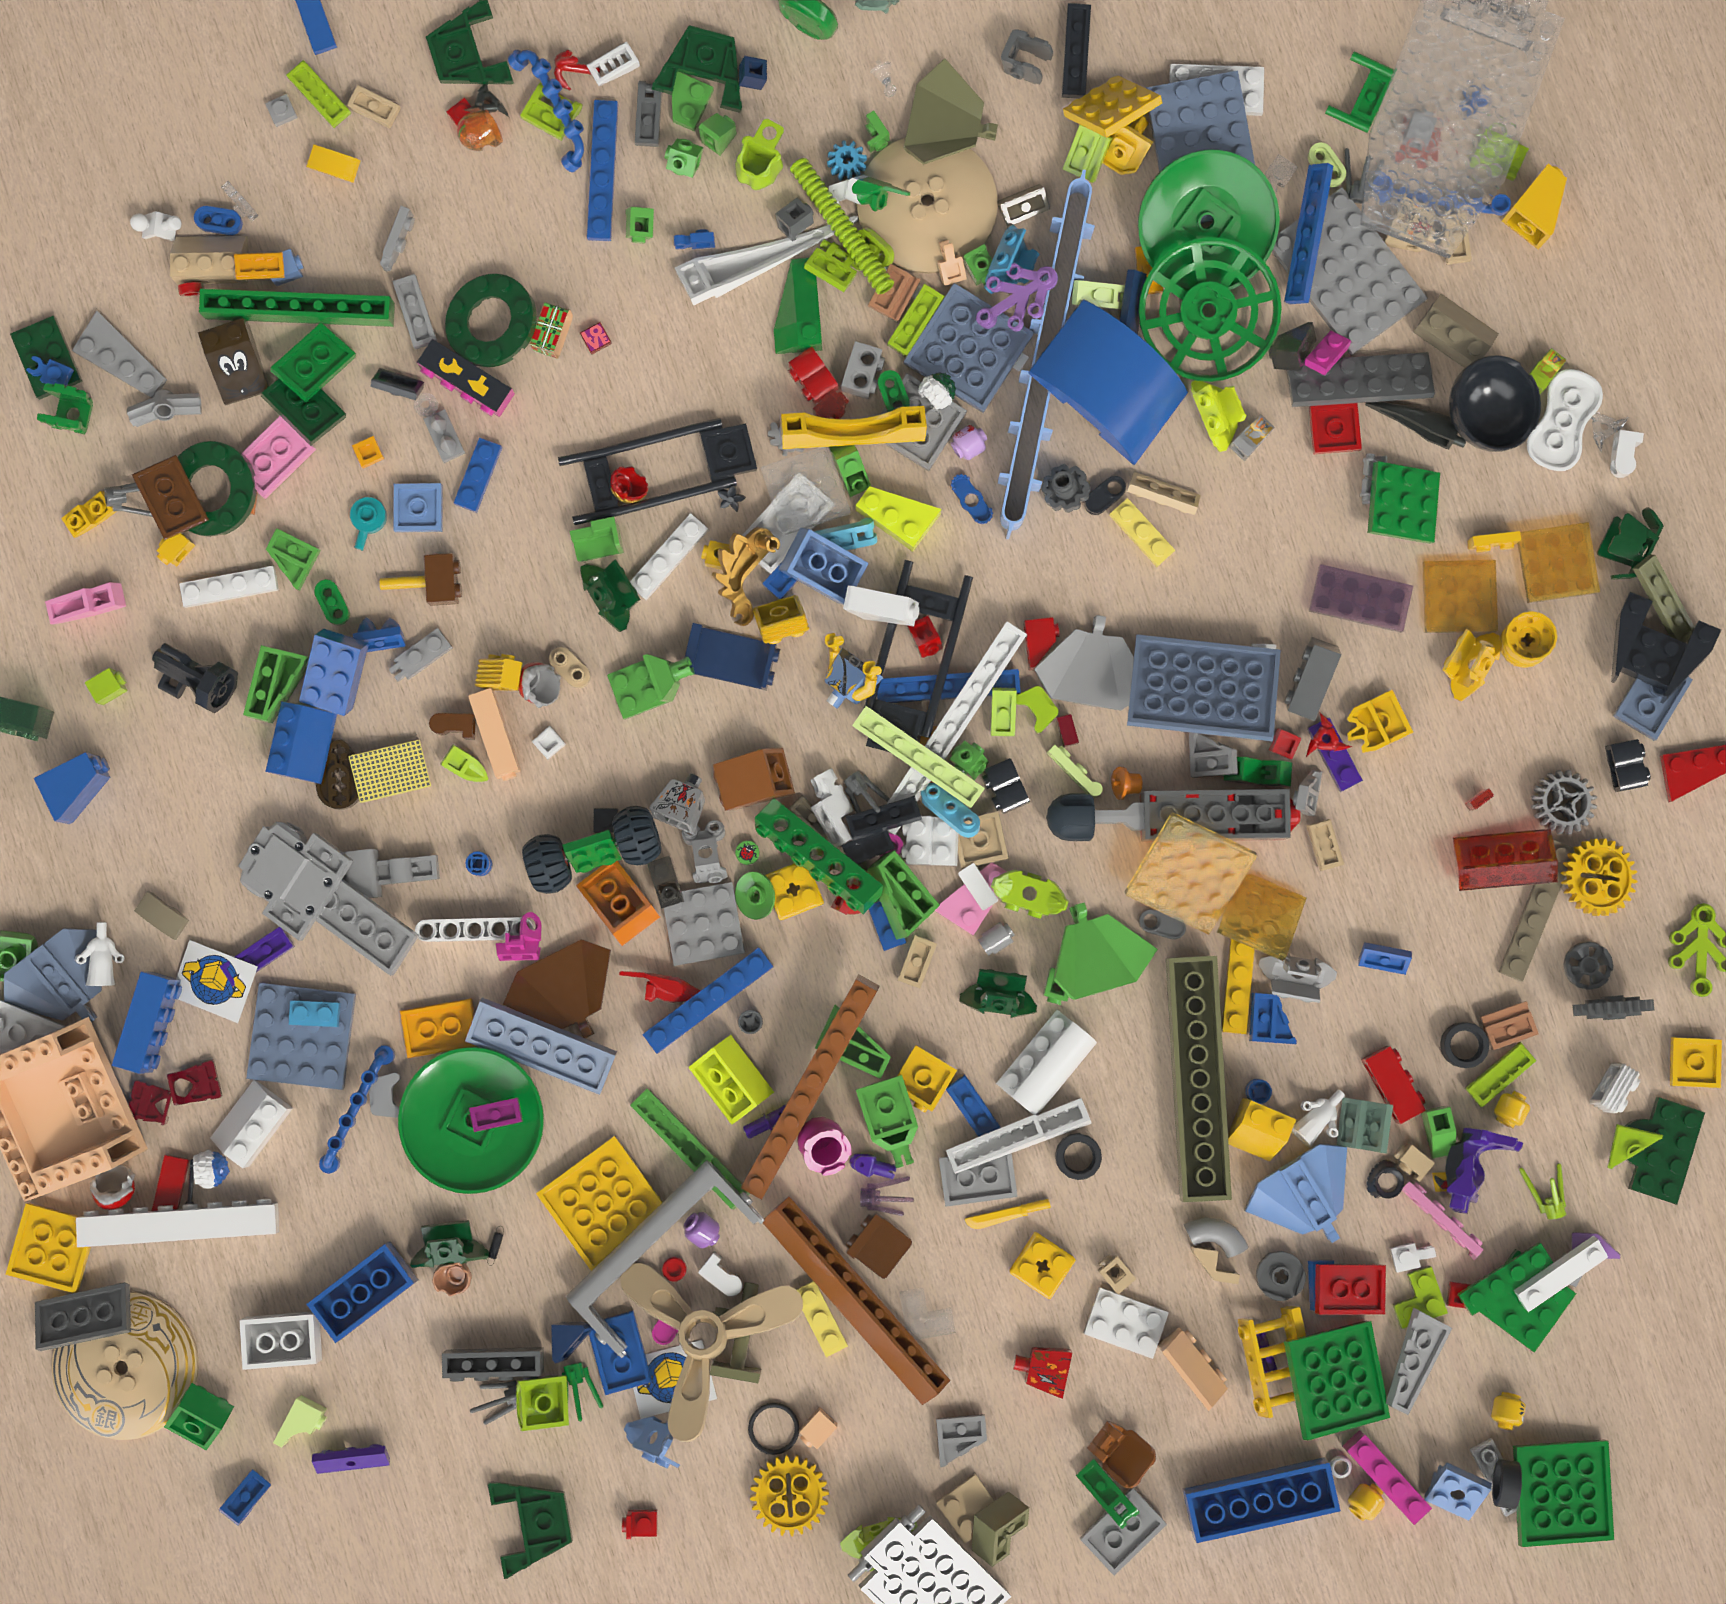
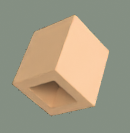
[799,1407,838,1449]

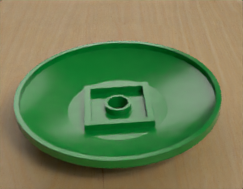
[1138,149,1280,292]
[398,1048,544,1194]

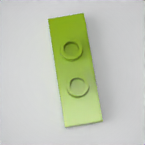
[286,60,351,128]
[1464,1042,1537,1107]

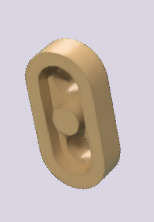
[549,647,591,688]

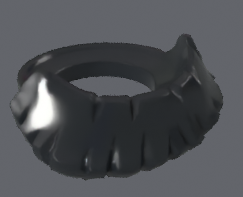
[1366,1160,1404,1199]

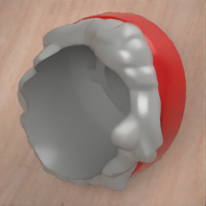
[518,662,561,708]
[90,1164,135,1210]

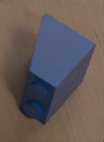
[34,752,110,824]

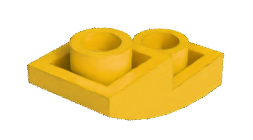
[306,144,361,183]
[61,491,117,538]

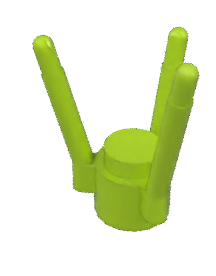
[1519,1163,1566,1220]

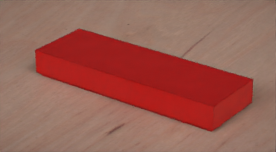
[152,1154,190,1211]

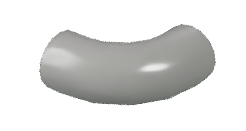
[1184,1217,1249,1258]

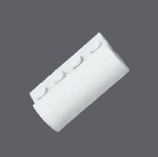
[996,1010,1097,1116]

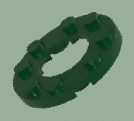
[445,274,537,368]
[178,441,257,537]

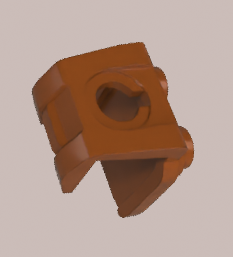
[1087,1421,1156,1488]

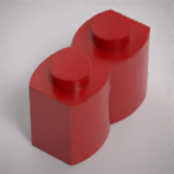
[787,347,839,404]

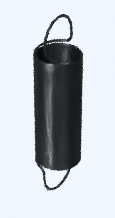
[487,1226,504,1266]

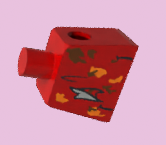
[1013,1347,1073,1399]

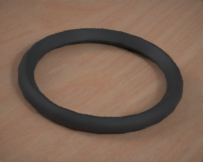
[748,1403,800,1455]

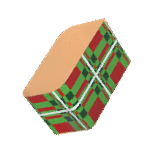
[529,302,573,359]

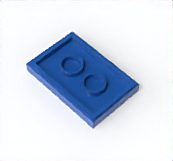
[589,1310,653,1395]

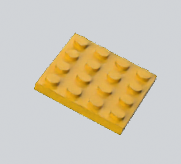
[536,1136,663,1271]

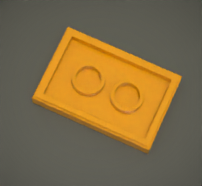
[400,998,476,1058]

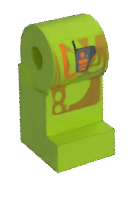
[1529,348,1567,394]

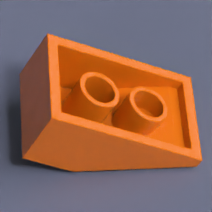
[576,861,660,946]

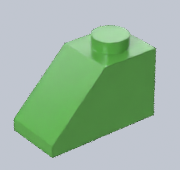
[699,113,737,156]

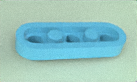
[921,783,980,838]

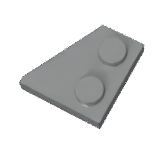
[1293,770,1323,816]
[936,1414,987,1467]

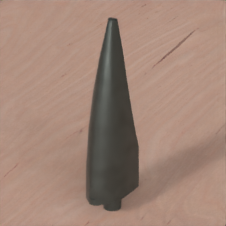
[1365,402,1466,450]

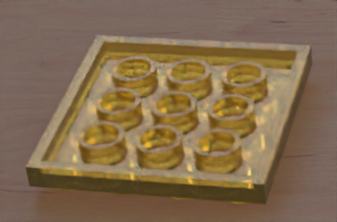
[1124,812,1257,935]

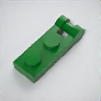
[1076,1459,1140,1529]

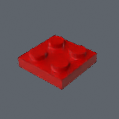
[1309,403,1362,455]

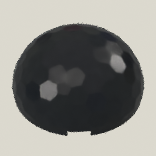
[1449,355,1541,452]

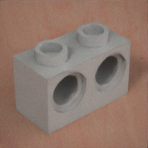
[841,341,885,399]

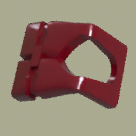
[167,1060,223,1106]
[129,1081,172,1125]

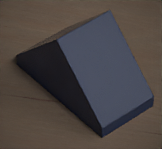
[551,1322,593,1363]

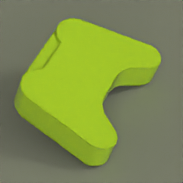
[1016,686,1058,733]

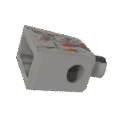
[649,773,705,834]

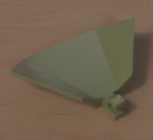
[904,59,998,165]

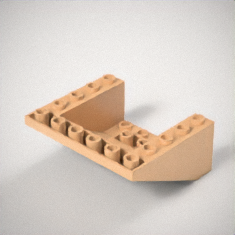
[0,1017,148,1202]

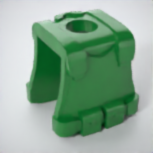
[37,383,93,435]

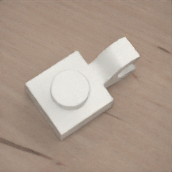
[1390,1242,1437,1273]

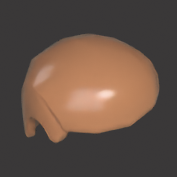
[432,1262,472,1296]

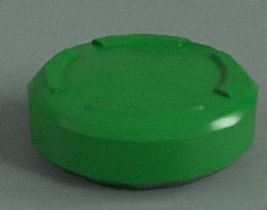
[778,0,838,40]

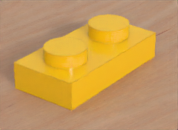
[1467,531,1521,553]

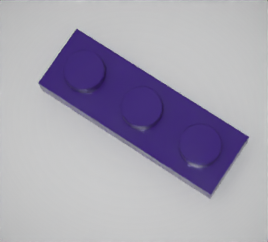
[1307,717,1363,792]
[220,927,295,987]

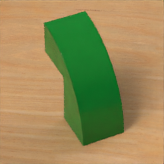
[1223,757,1293,787]

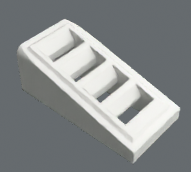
[586,41,640,86]

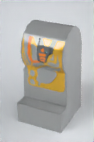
[1229,415,1275,461]

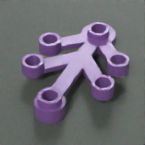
[976,263,1058,332]

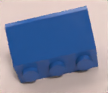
[265,701,337,784]

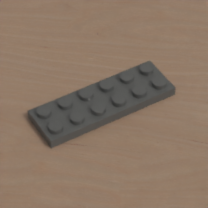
[1286,352,1435,407]

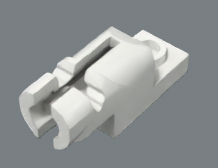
[810,768,853,848]

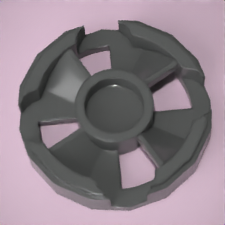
[1563,942,1614,990]

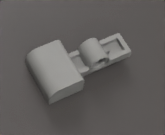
[343,849,440,898]

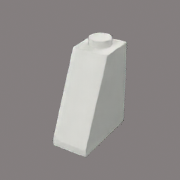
[843,585,919,626]

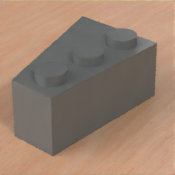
[1284,637,1342,721]

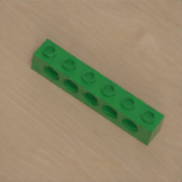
[755,798,883,915]

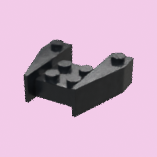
[1611,592,1722,704]

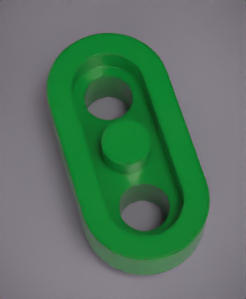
[878,370,910,412]
[314,579,350,626]

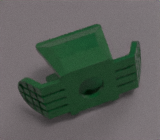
[1597,507,1664,580]

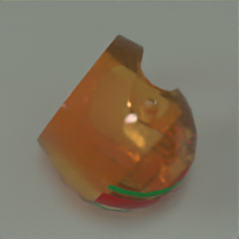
[457,110,503,151]

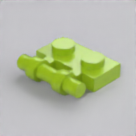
[804,239,860,292]

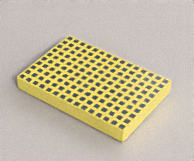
[349,740,431,803]

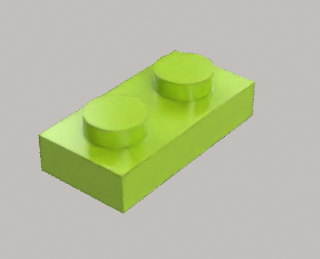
[991,688,1017,736]

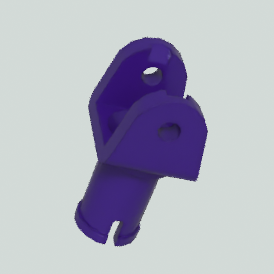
[849,1154,896,1180]

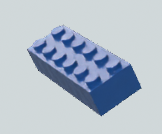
[1182,1457,1341,1543]

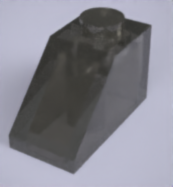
[1269,322,1317,371]

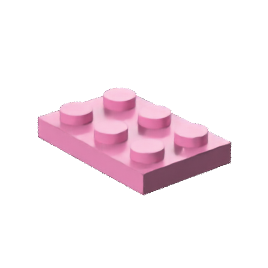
[242,416,316,499]

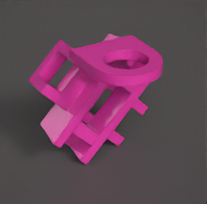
[496,912,542,961]

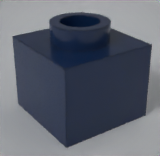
[739,56,767,90]

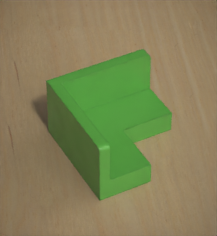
[570,517,624,562]

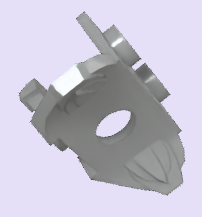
[1258,953,1337,1003]

